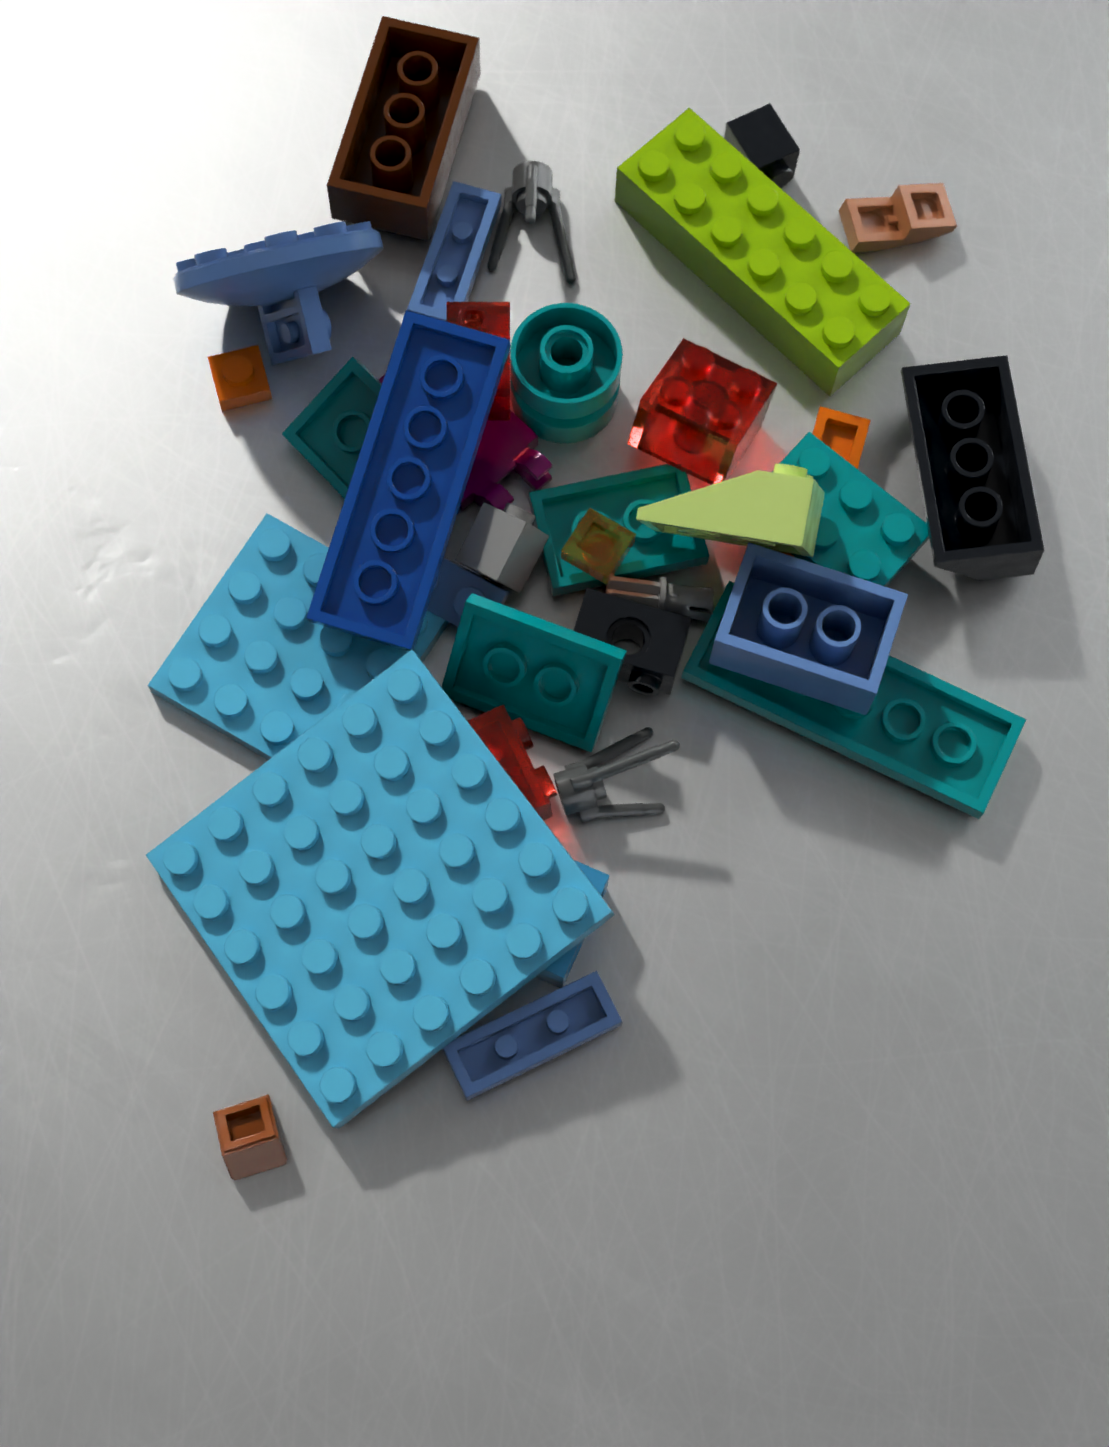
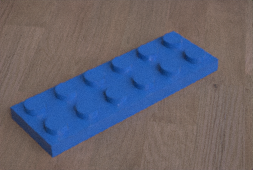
[306,310,511,651]

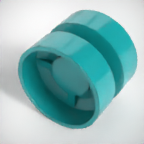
[510,303,623,444]

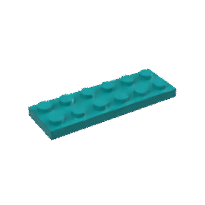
[681,581,1026,819]

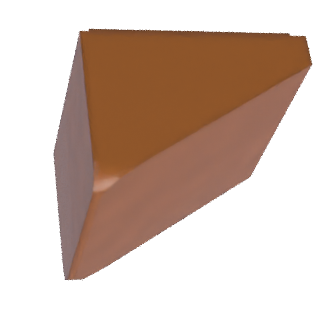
[213,1094,287,1180]

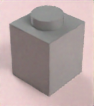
[455,502,549,594]

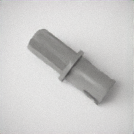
[605,576,714,622]

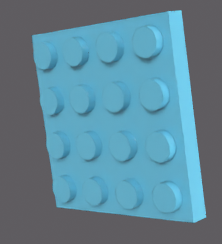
[148,513,449,760]

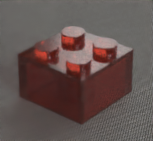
[627,338,777,485]

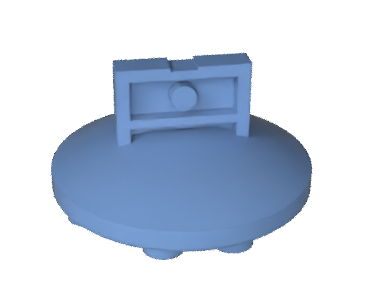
[173,221,384,365]

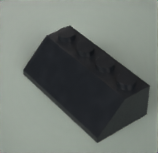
[901,355,1044,580]

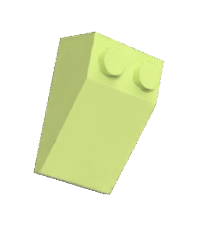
[636,464,825,557]

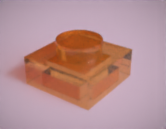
[561,508,636,585]

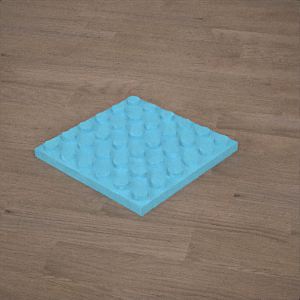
[146,650,615,1129]

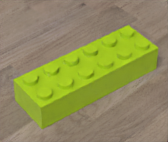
[614,108,911,397]

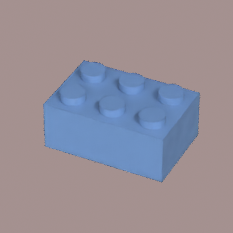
[709,542,908,715]

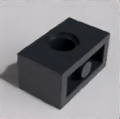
[573,588,692,695]

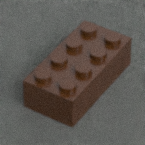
[327,16,480,241]

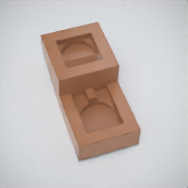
[838,183,957,253]

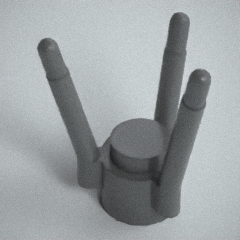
[487,161,575,284]
[553,727,680,823]

